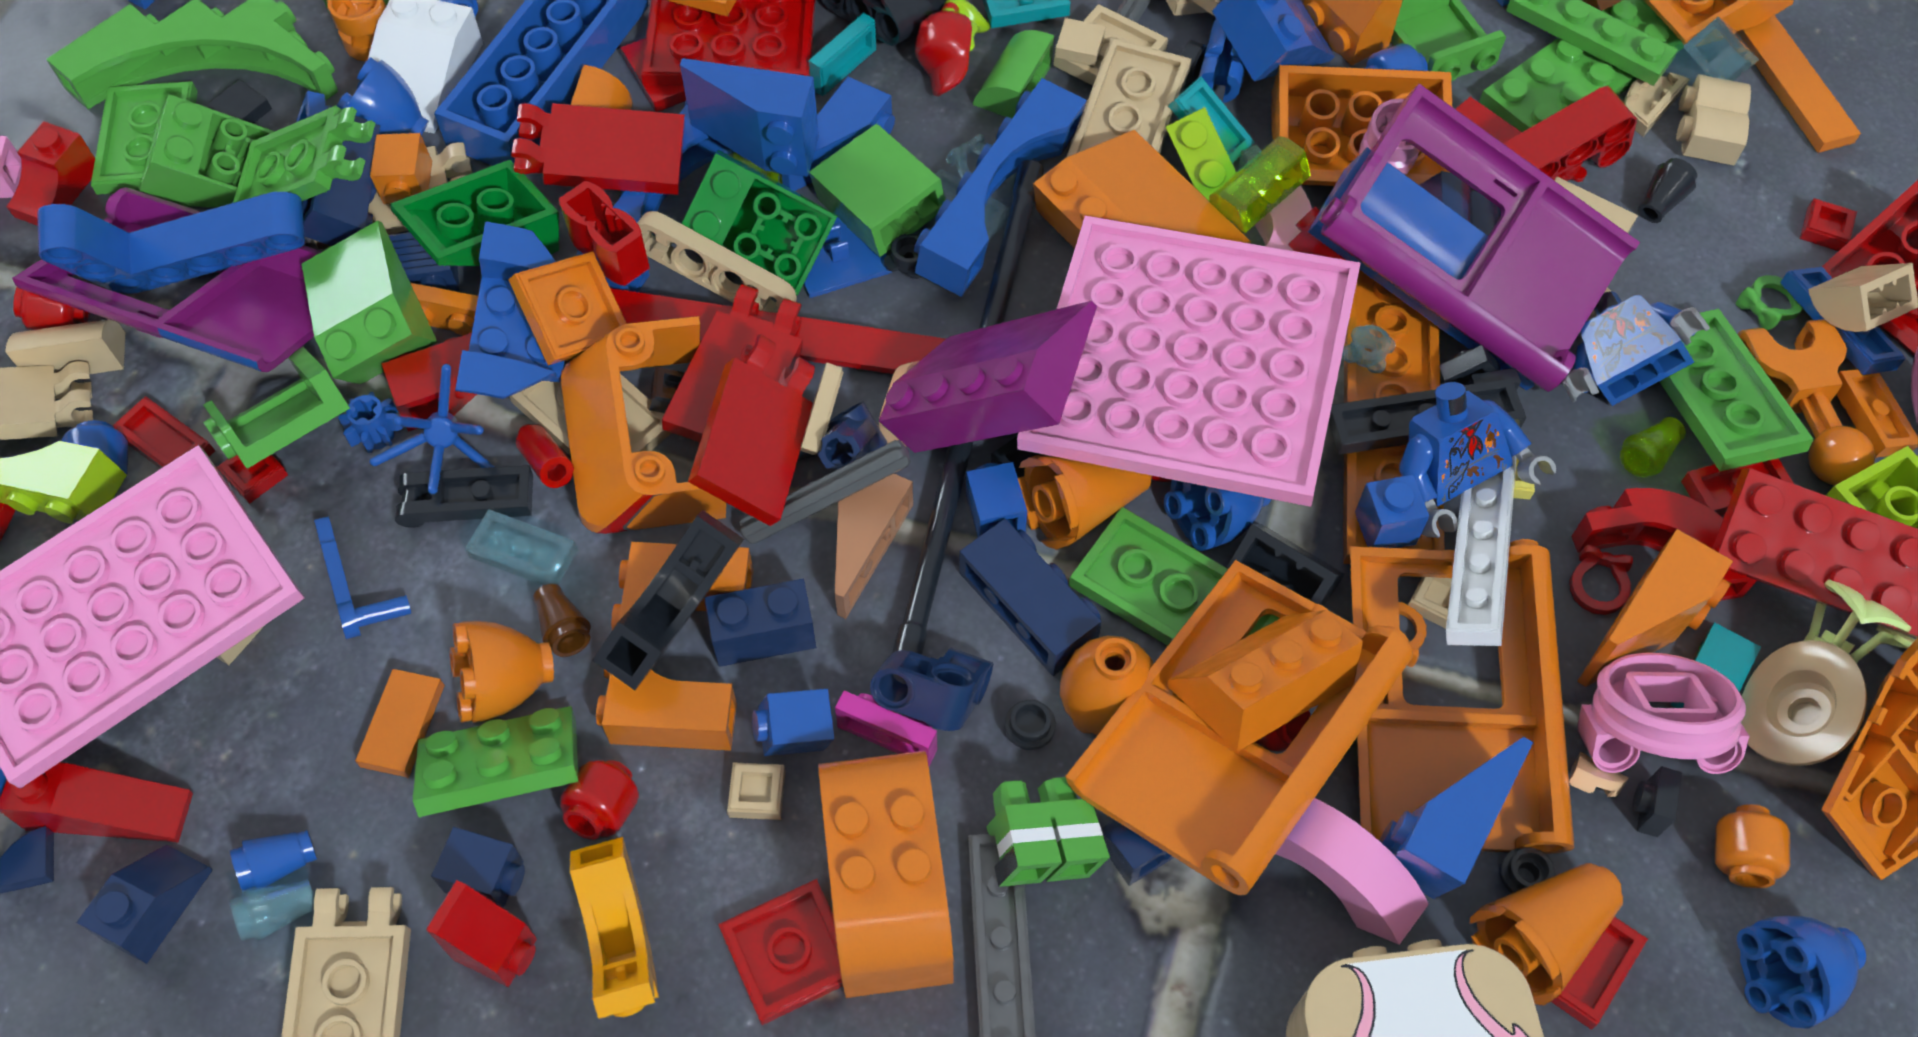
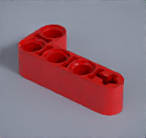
[1475,86,1637,192]

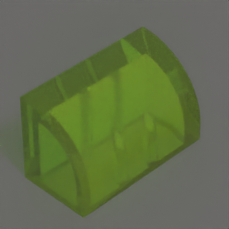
[1209,136,1311,233]

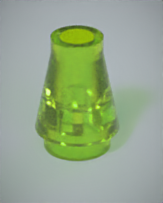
[1620,417,1686,477]

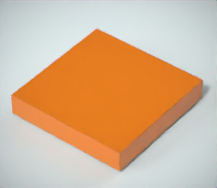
[508,251,626,366]

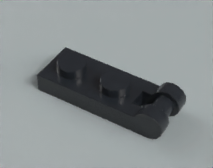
[395,465,533,528]

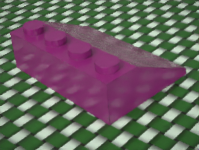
[879,300,1097,453]

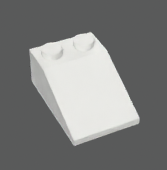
[368,0,483,134]

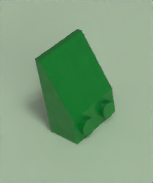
[390,159,559,266]

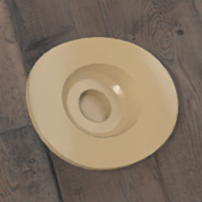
[1741,640,1867,766]

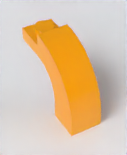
[570,837,659,1019]

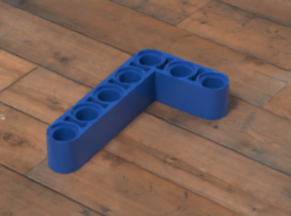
[37,192,305,294]

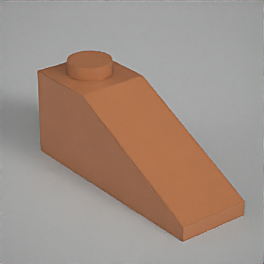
[835,474,913,619]

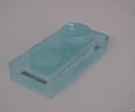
[465,509,578,585]

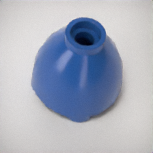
[336,57,429,136]
[1164,480,1271,551]
[1737,916,1866,1029]

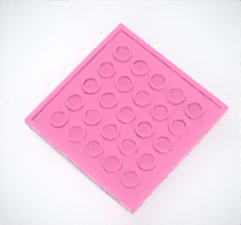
[1017,216,1361,507]

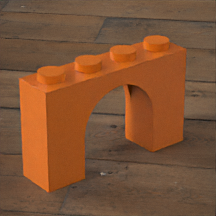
[596,542,754,751]

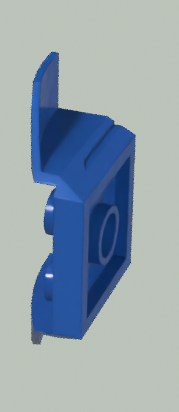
[455,222,566,399]

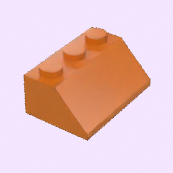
[1168,610,1363,752]

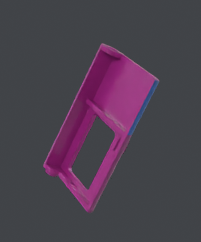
[12,187,322,372]

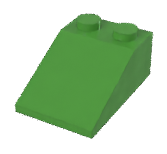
[302,221,437,385]

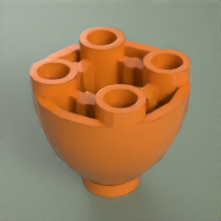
[449,621,554,723]
[1060,635,1154,735]

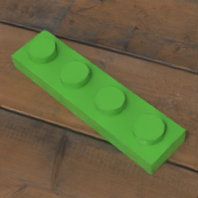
[1506,0,1678,86]

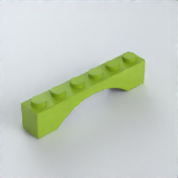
[0,441,127,524]

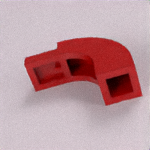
[1571,488,1757,601]

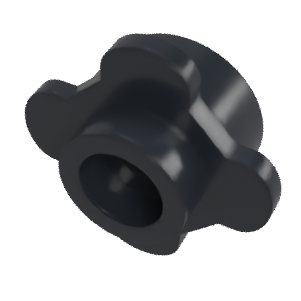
[884,234,922,279]

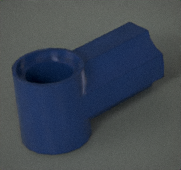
[818,401,887,469]

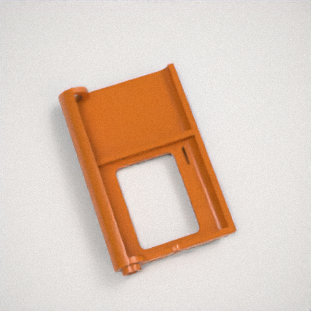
[1350,539,1575,854]
[1065,560,1413,895]

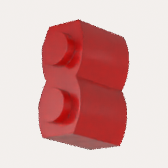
[559,181,650,286]

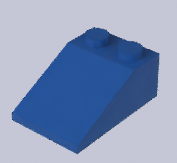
[1212,0,1335,81]
[680,58,819,177]
[1379,737,1533,899]

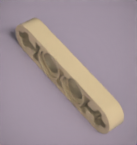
[637,211,797,313]

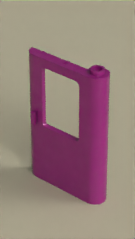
[1319,84,1640,392]

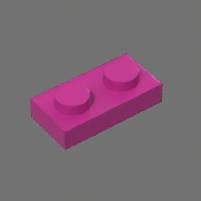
[835,690,937,766]

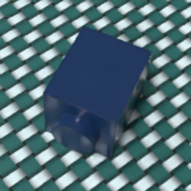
[431,826,525,909]

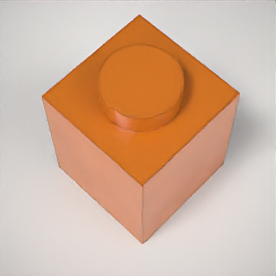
[370,133,433,204]

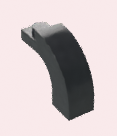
[592,510,744,690]

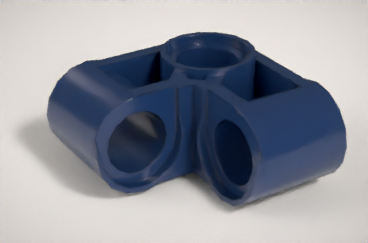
[870,647,994,731]

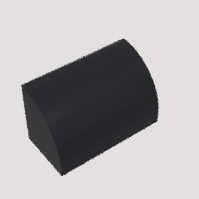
[1227,524,1345,606]

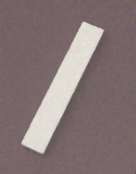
[1446,456,1517,646]

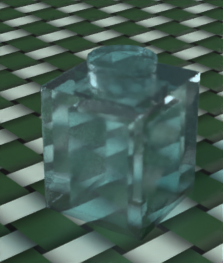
[1683,16,1759,81]

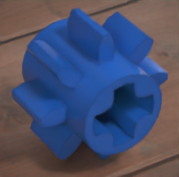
[338,392,403,453]

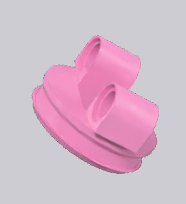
[1577,653,1749,774]

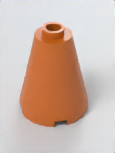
[1018,454,1152,550]
[1470,863,1623,1006]

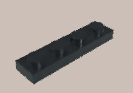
[1329,378,1527,455]

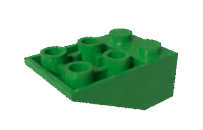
[682,150,838,296]

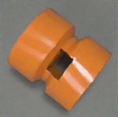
[327,0,386,61]

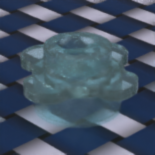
[1342,325,1395,373]

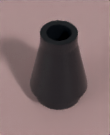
[1638,158,1697,223]

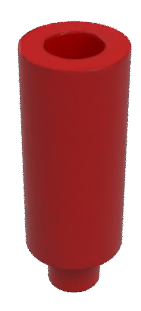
[516,424,574,488]

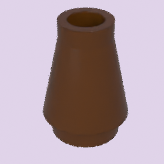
[533,584,591,657]

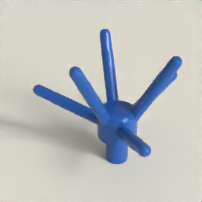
[370,364,495,494]

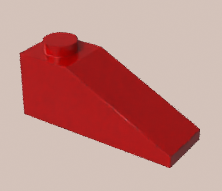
[0,762,193,843]

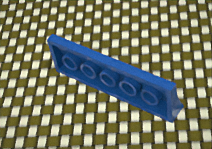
[1308,147,1535,391]

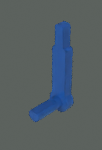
[314,516,411,639]

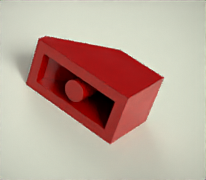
[426,880,537,988]

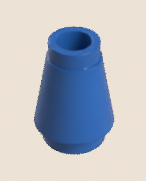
[230,830,317,891]

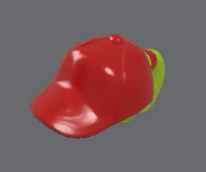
[915,0,990,97]

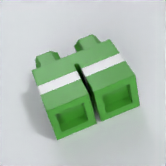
[986,777,1110,887]

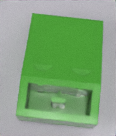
[139,94,275,207]

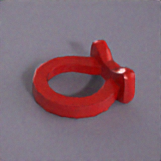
[1569,544,1633,615]

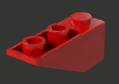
[382,333,477,432]

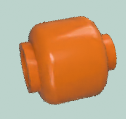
[1715,804,1790,888]

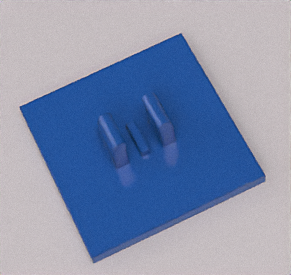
[804,217,893,298]

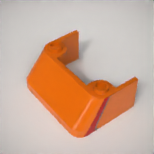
[561,316,727,534]

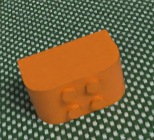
[818,750,954,998]

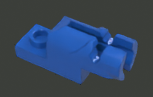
[1199,18,1246,103]

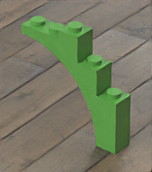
[46,0,339,109]

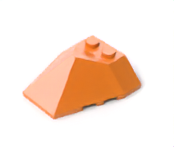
[1821,638,1918,880]

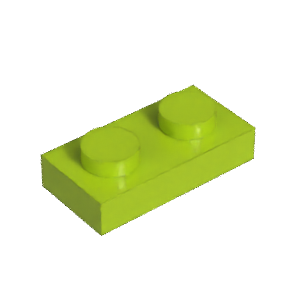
[1166,107,1242,203]

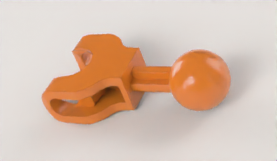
[1738,319,1875,486]

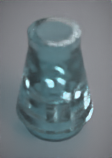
[229,879,315,942]

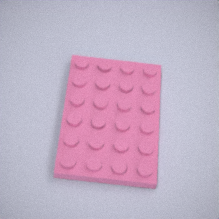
[0,445,305,788]

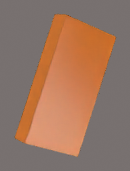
[355,669,444,778]

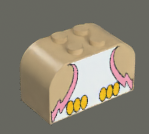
[1286,939,1544,1037]

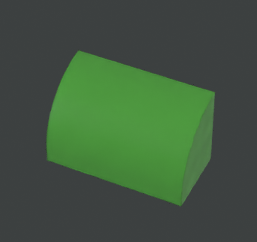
[973,30,1054,118]

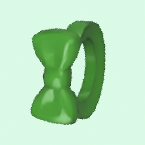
[1736,275,1803,331]

